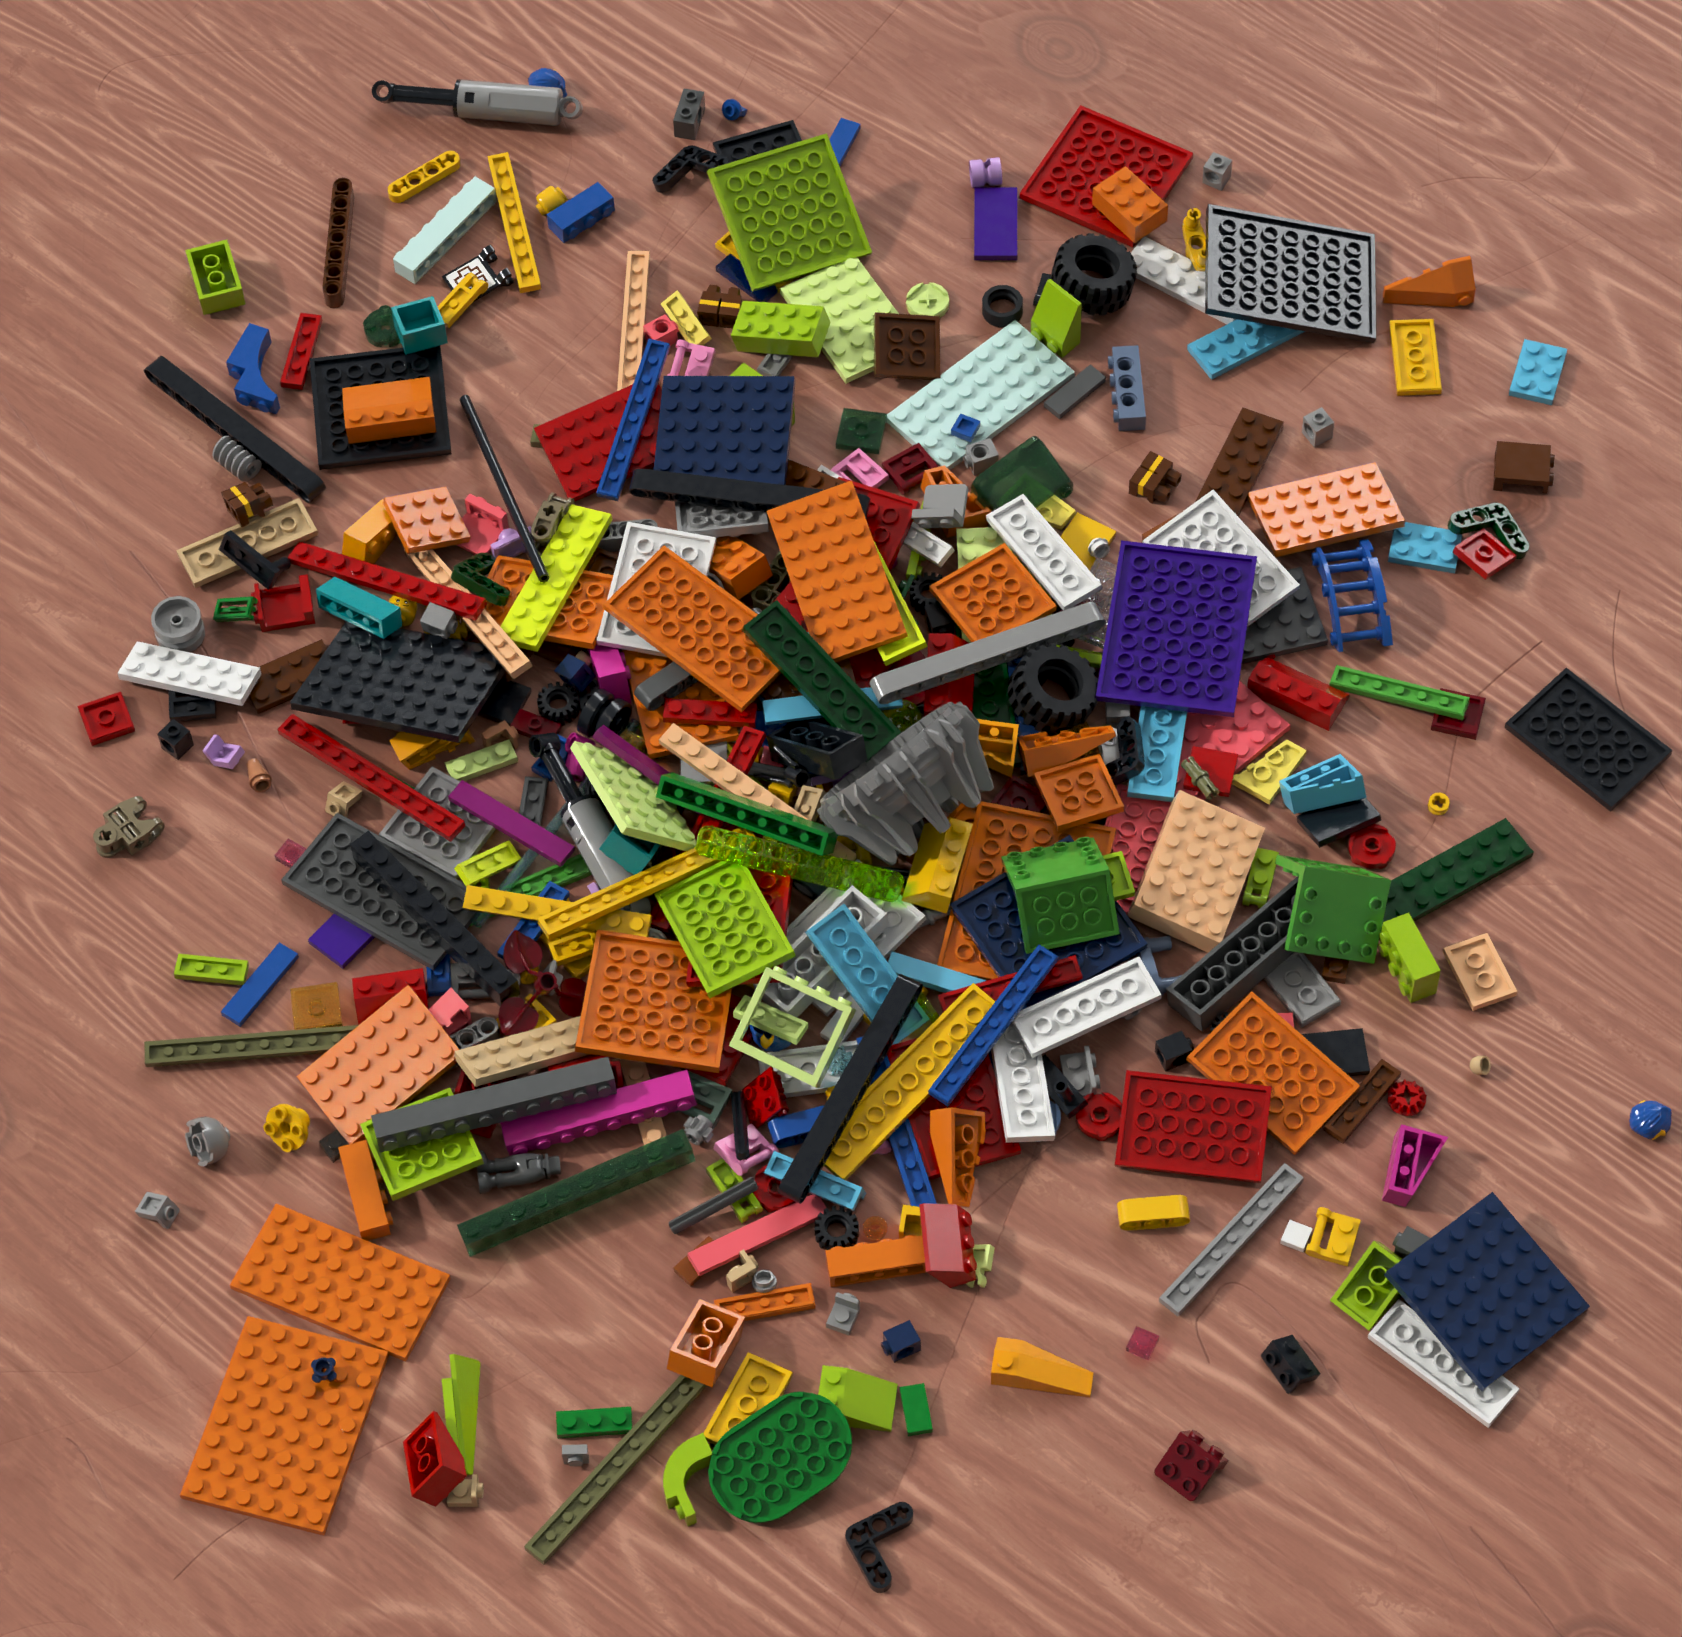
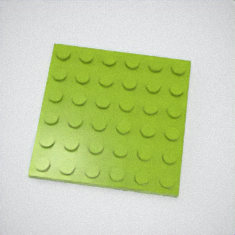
[707,133,872,292]

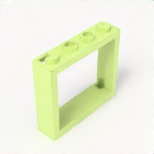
[729,966,856,1088]

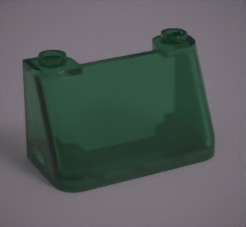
[971,436,1073,512]

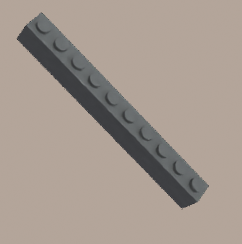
[371,1057,617,1152]

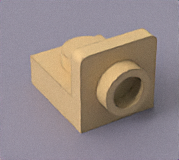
[325,781,362,818]
[726,1249,759,1293]
[447,1474,484,1507]

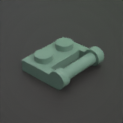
[674,1072,732,1129]

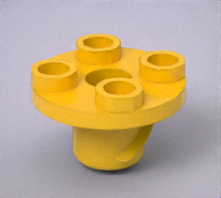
[263,1104,310,1152]

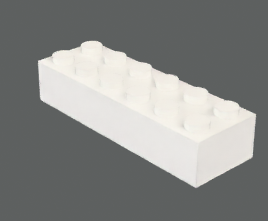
[753,885,889,1017]

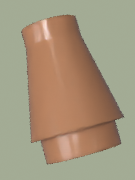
[246,758,272,792]

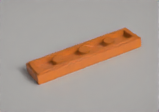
[714,1283,816,1321]

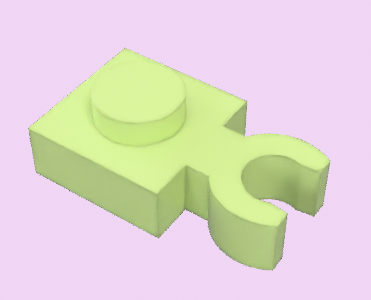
[966,1244,995,1288]

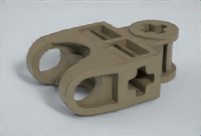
[531,492,575,556]
[93,796,165,858]

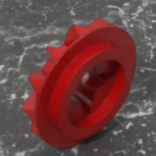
[1387,1079,1427,1116]

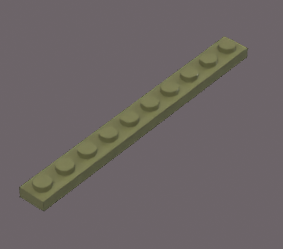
[144,1025,358,1067]
[524,1375,707,1565]

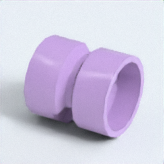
[969,157,1002,188]

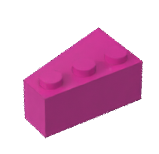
[587,644,632,706]
[1382,1124,1448,1207]

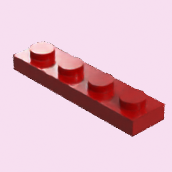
[280,313,323,390]
[663,698,758,728]

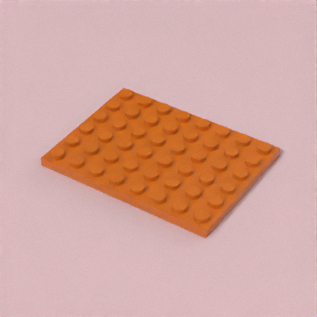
[937,801,1116,981]
[180,1316,389,1536]

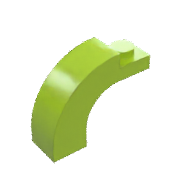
[663,1433,713,1526]

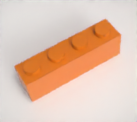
[338,1140,394,1241]
[825,1235,927,1287]

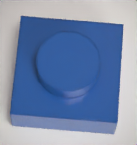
[951,413,980,442]

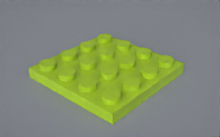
[360,1087,484,1201]

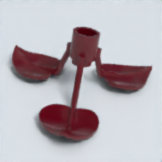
[498,930,587,1036]

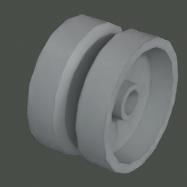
[151,596,205,652]

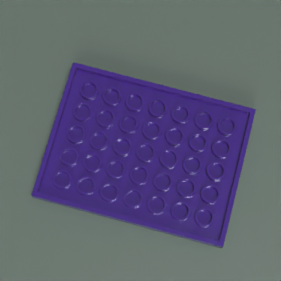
[1096,540,1257,717]

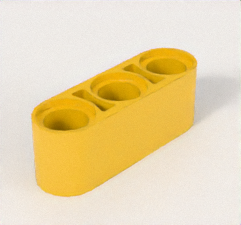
[1117,1195,1190,1231]

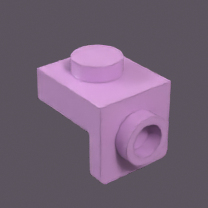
[203,735,245,769]

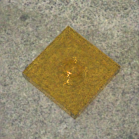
[290,982,343,1030]

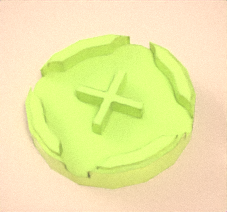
[906,282,949,318]

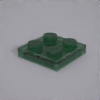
[836,408,887,454]

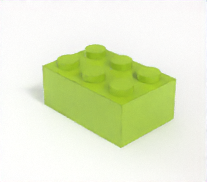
[185,240,246,315]
[1378,913,1441,1003]

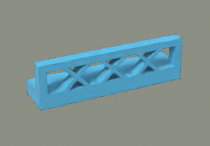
[764,1151,866,1211]

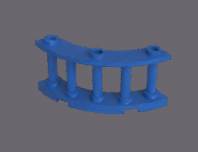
[1312,539,1393,652]

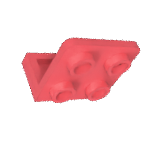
[457,494,509,555]

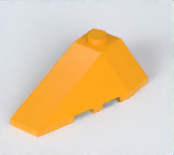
[991,1337,1094,1397]

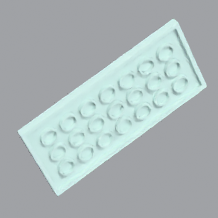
[885,320,1075,470]

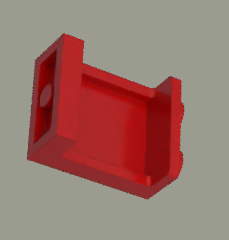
[251,574,316,632]

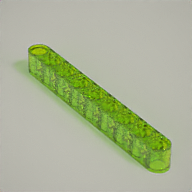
[695,826,904,902]

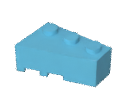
[1279,754,1367,814]

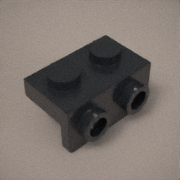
[1261,1335,1320,1394]

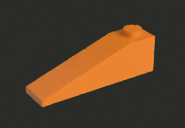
[1382,256,1476,307]
[1017,725,1116,778]
[930,1107,985,1208]

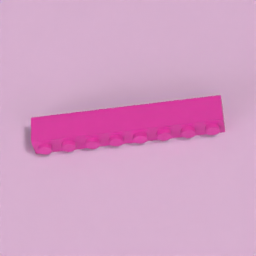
[500,1070,697,1156]

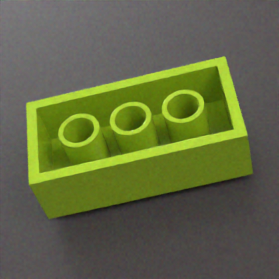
[731,301,831,357]

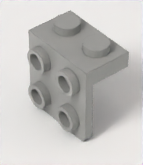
[911,484,968,529]

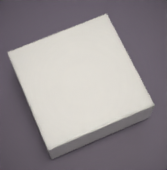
[1280,1220,1313,1252]

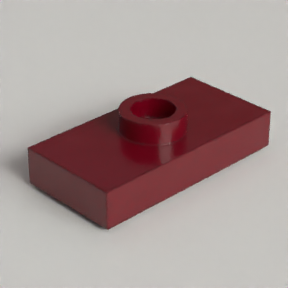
[510,708,562,738]

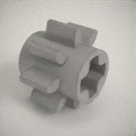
[683,1115,714,1145]

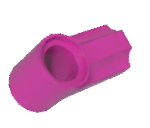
[565,732,596,782]

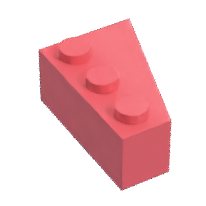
[428,988,472,1036]

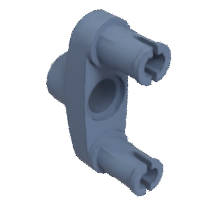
[1127,935,1182,996]

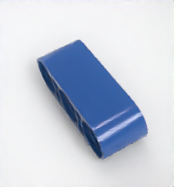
[768,1105,824,1148]

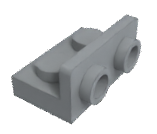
[1060,1046,1100,1097]

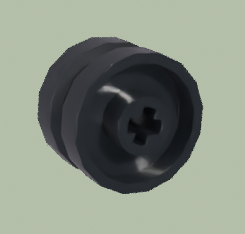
[577,689,632,748]

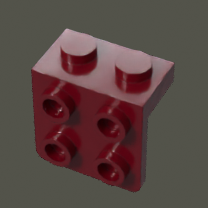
[1154,1430,1229,1501]

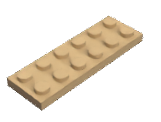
[176,498,318,588]
[455,1016,590,1087]

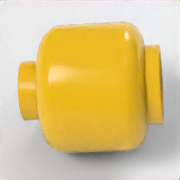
[536,186,568,216]

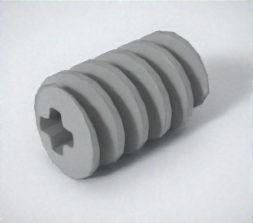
[212,436,262,482]

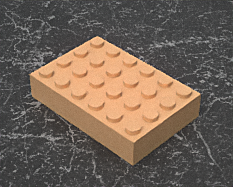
[1127,790,1265,953]

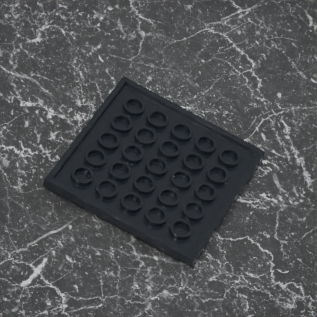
[310,345,452,470]

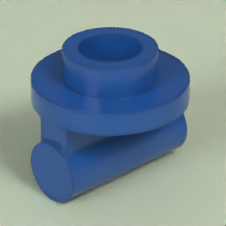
[722,99,747,120]

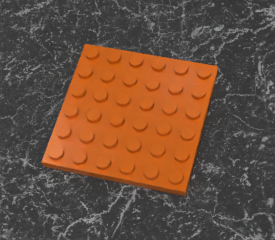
[575,930,732,1073]

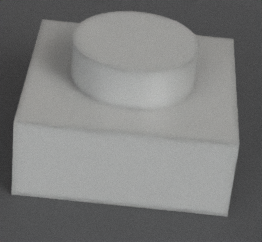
[562,1444,589,1467]

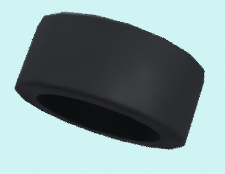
[982,285,1023,327]

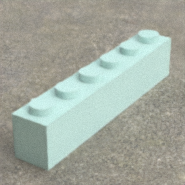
[393,176,497,284]

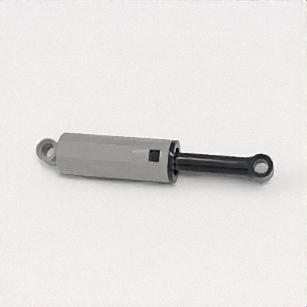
[372,79,583,126]
[529,733,651,915]

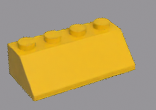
[901,817,973,914]

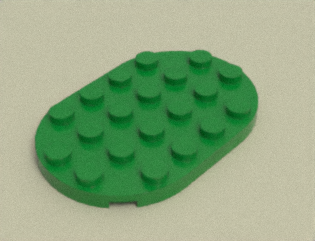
[708,1392,852,1523]

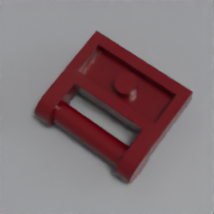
[882,443,938,495]

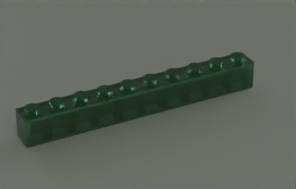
[457,1129,695,1257]

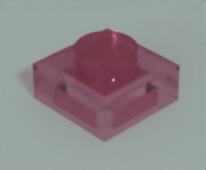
[274,838,306,868]
[1126,1326,1159,1361]

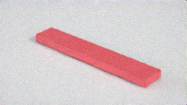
[687,1194,827,1276]

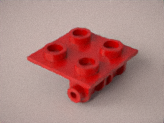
[742,1066,789,1129]

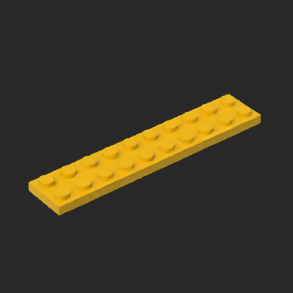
[824,983,995,1180]

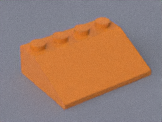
[342,377,436,444]

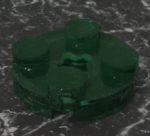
[363,305,401,347]

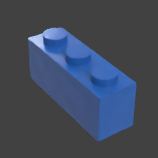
[547,182,615,243]

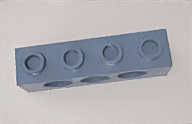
[1108,345,1146,431]

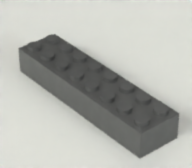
[1166,877,1299,1032]

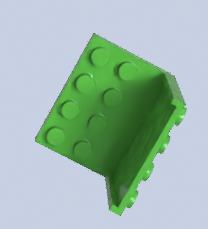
[1001,837,1120,954]
[1275,855,1391,964]

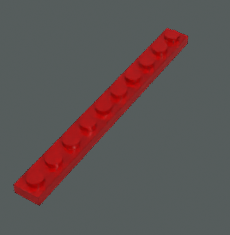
[288,541,487,621]
[277,714,466,842]
[650,726,766,933]

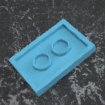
[1509,339,1567,405]
[1388,522,1462,574]

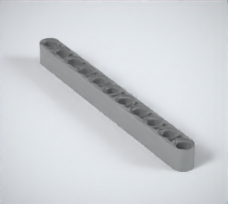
[869,602,1105,704]

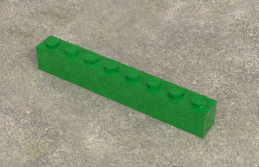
[656,773,838,856]

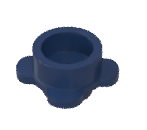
[311,1358,337,1383]

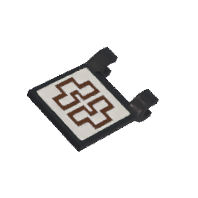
[442,245,514,301]

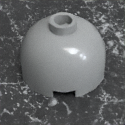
[185,1116,230,1167]

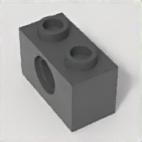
[673,88,705,140]

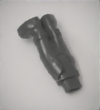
[477,1150,561,1194]

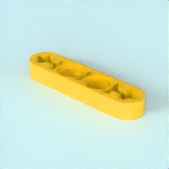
[388,151,460,203]

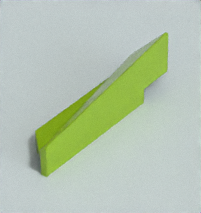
[442,1354,480,1476]

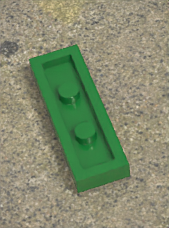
[556,1406,633,1439]

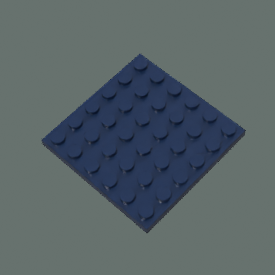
[652,376,796,500]
[950,835,1147,1010]
[1384,1192,1590,1391]

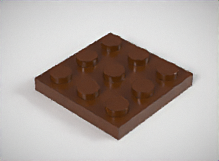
[873,312,941,381]

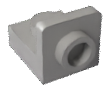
[135,1192,180,1229]
[826,1292,860,1335]

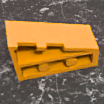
[342,499,397,564]
[977,719,1019,778]
[389,729,476,770]

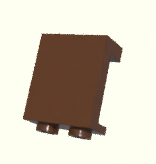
[1493,441,1555,494]

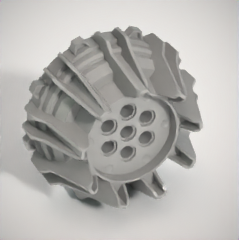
[817,701,994,866]

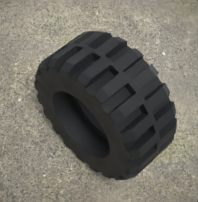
[1050,233,1137,316]
[1008,644,1098,735]

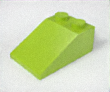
[1031,279,1082,358]
[1330,1241,1402,1331]
[818,1365,898,1432]

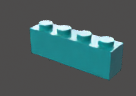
[316,577,402,639]

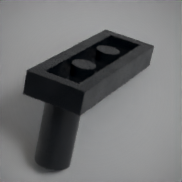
[218,530,291,590]
[1042,1054,1088,1119]

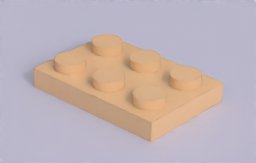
[1443,933,1517,1011]

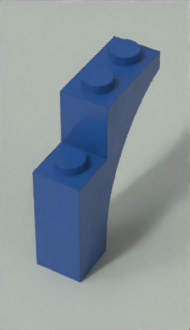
[226,323,280,414]

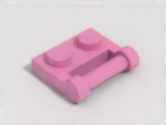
[667,340,716,376]
[831,448,889,488]
[713,1124,779,1176]

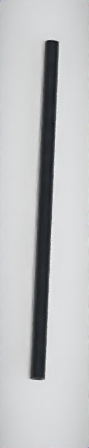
[459,395,549,582]

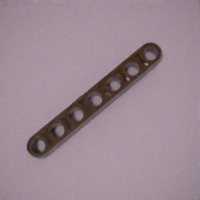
[322,177,355,308]

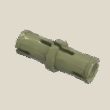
[1181,756,1219,800]

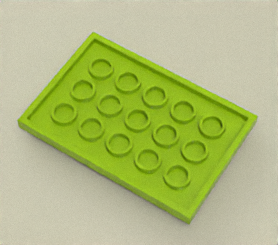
[654,853,796,999]

